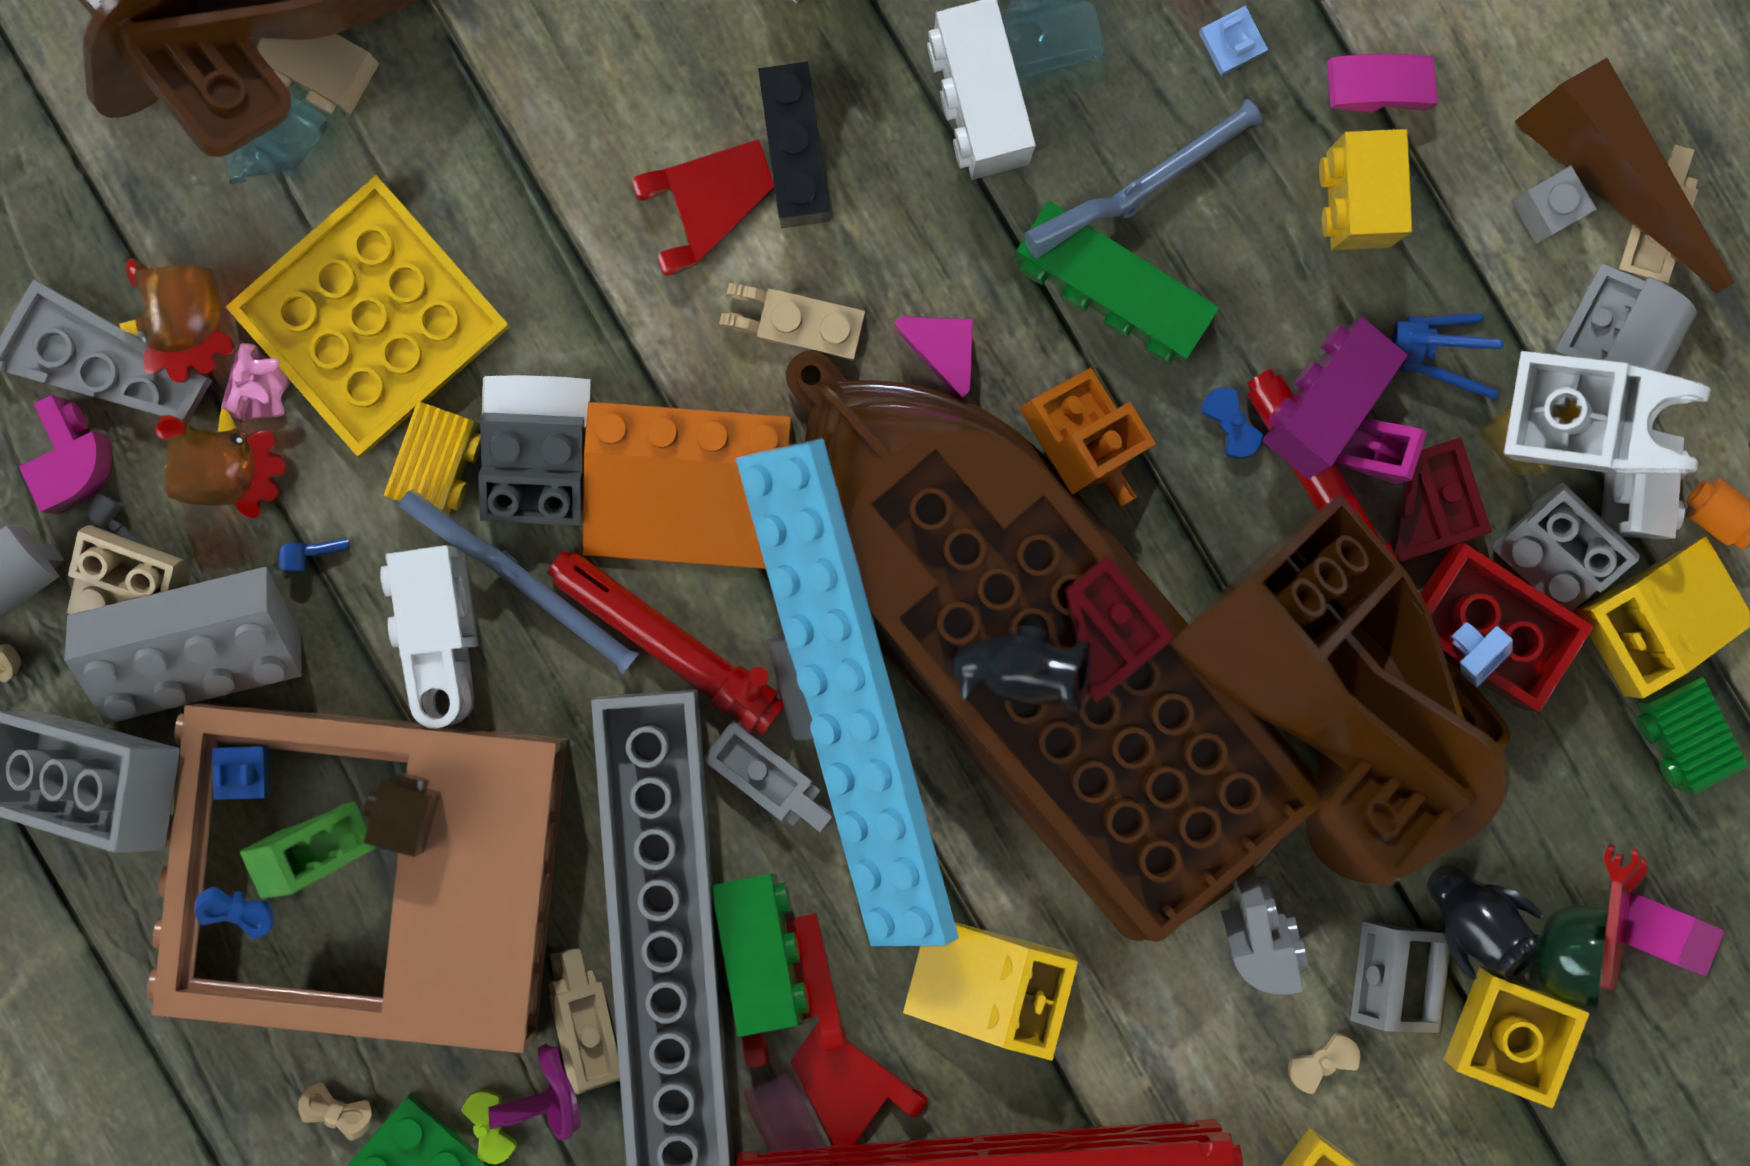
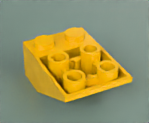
[1575,536,1750,698]
[903,922,1078,1061]

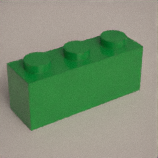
[711,874,810,1037]

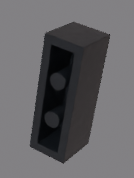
[758,61,830,228]

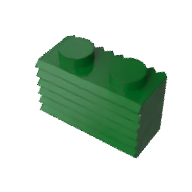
[1636,676,1748,794]

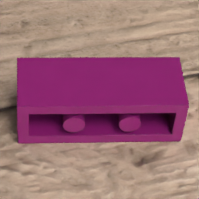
[1262,317,1408,479]

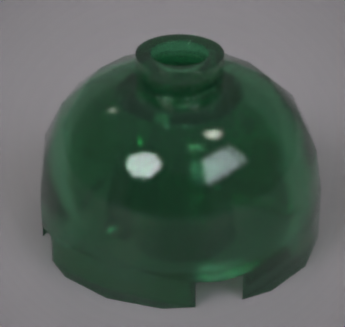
[1534,906,1609,1009]

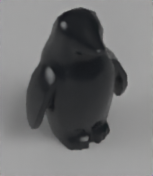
[953,626,1091,712]
[1427,865,1545,981]

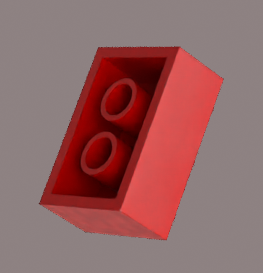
[1420,543,1594,712]

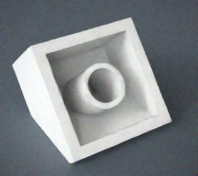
[1601,430,1689,540]

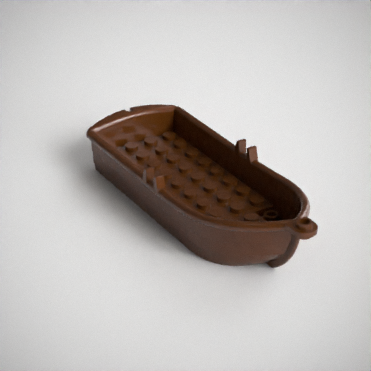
[786,351,1320,942]

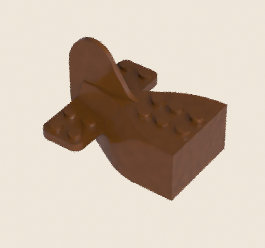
[79,0,420,157]
[1170,493,1510,887]

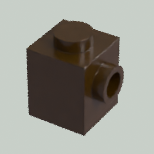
[363,773,441,857]

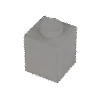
[1511,166,1596,244]

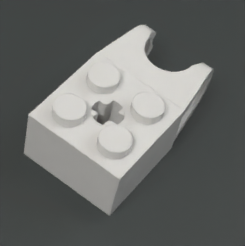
[1504,351,1711,474]
[381,545,479,728]

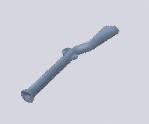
[1025,99,1263,259]
[397,489,640,675]

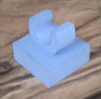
[1199,6,1268,77]
[1452,622,1513,688]

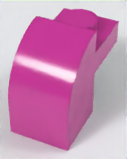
[19,395,112,514]

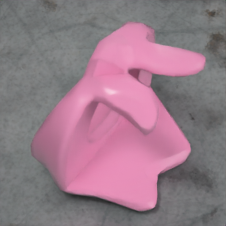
[221,343,291,422]

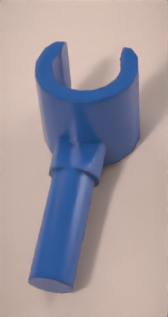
[278,538,350,571]

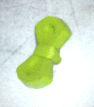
[461,1089,517,1164]

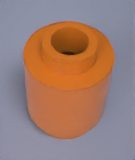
[1686,477,1750,550]

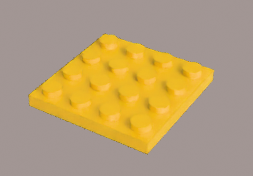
[226,175,511,458]

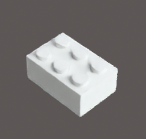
[927,0,1036,180]

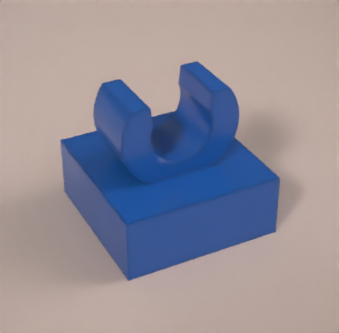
[212,746,271,799]

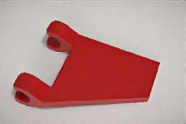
[633,139,775,276]
[1600,845,1648,992]
[741,913,847,1068]
[790,1021,928,1145]

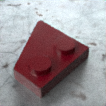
[1394,437,1492,562]
[1065,556,1175,703]

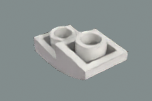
[482,375,590,431]

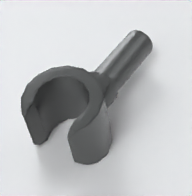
[87,492,141,544]

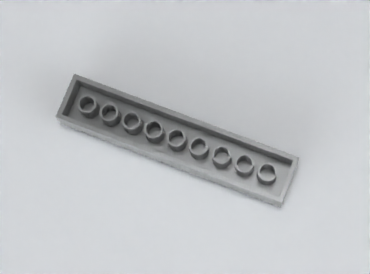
[591,689,734,1166]

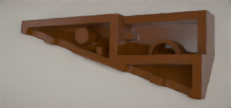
[1515,58,1734,294]

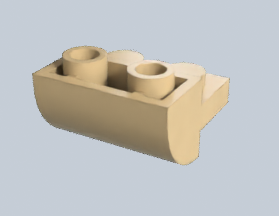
[67,525,190,614]

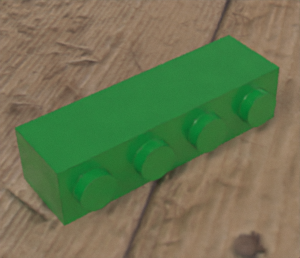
[1013,200,1219,365]

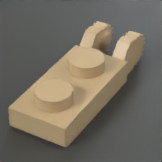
[719,283,865,361]

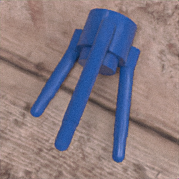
[1392,313,1504,399]

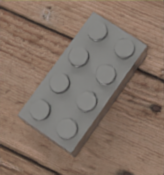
[64,567,302,724]
[0,711,180,853]

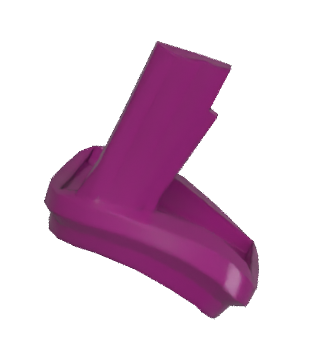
[489,1043,581,1140]

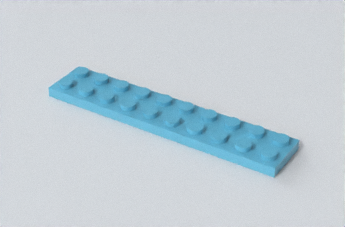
[736,438,959,946]

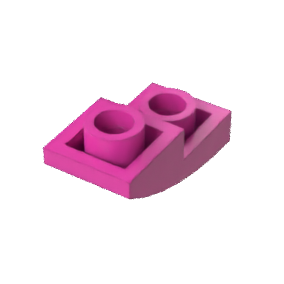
[1327,54,1438,113]

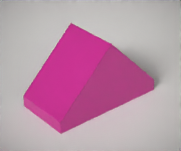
[894,316,973,400]
[1335,418,1427,484]
[1624,893,1725,977]

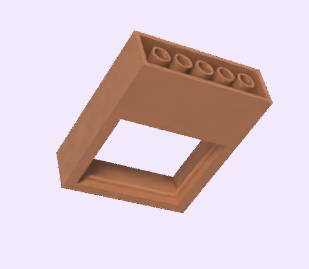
[147,702,569,1053]

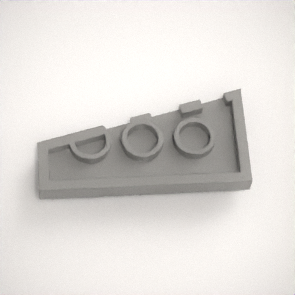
[0,279,212,423]

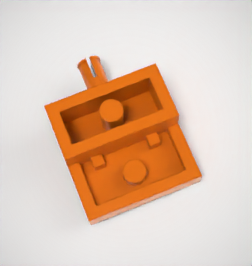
[1019,368,1156,508]

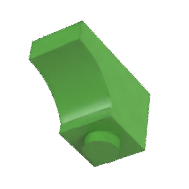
[239,801,376,899]

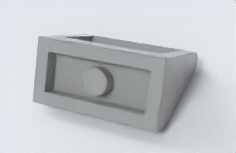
[1350,921,1450,1033]

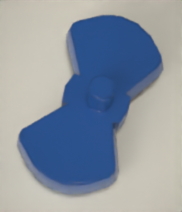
[1200,388,1263,459]
[194,887,274,939]

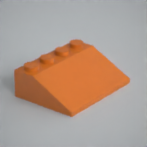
[583,402,793,569]

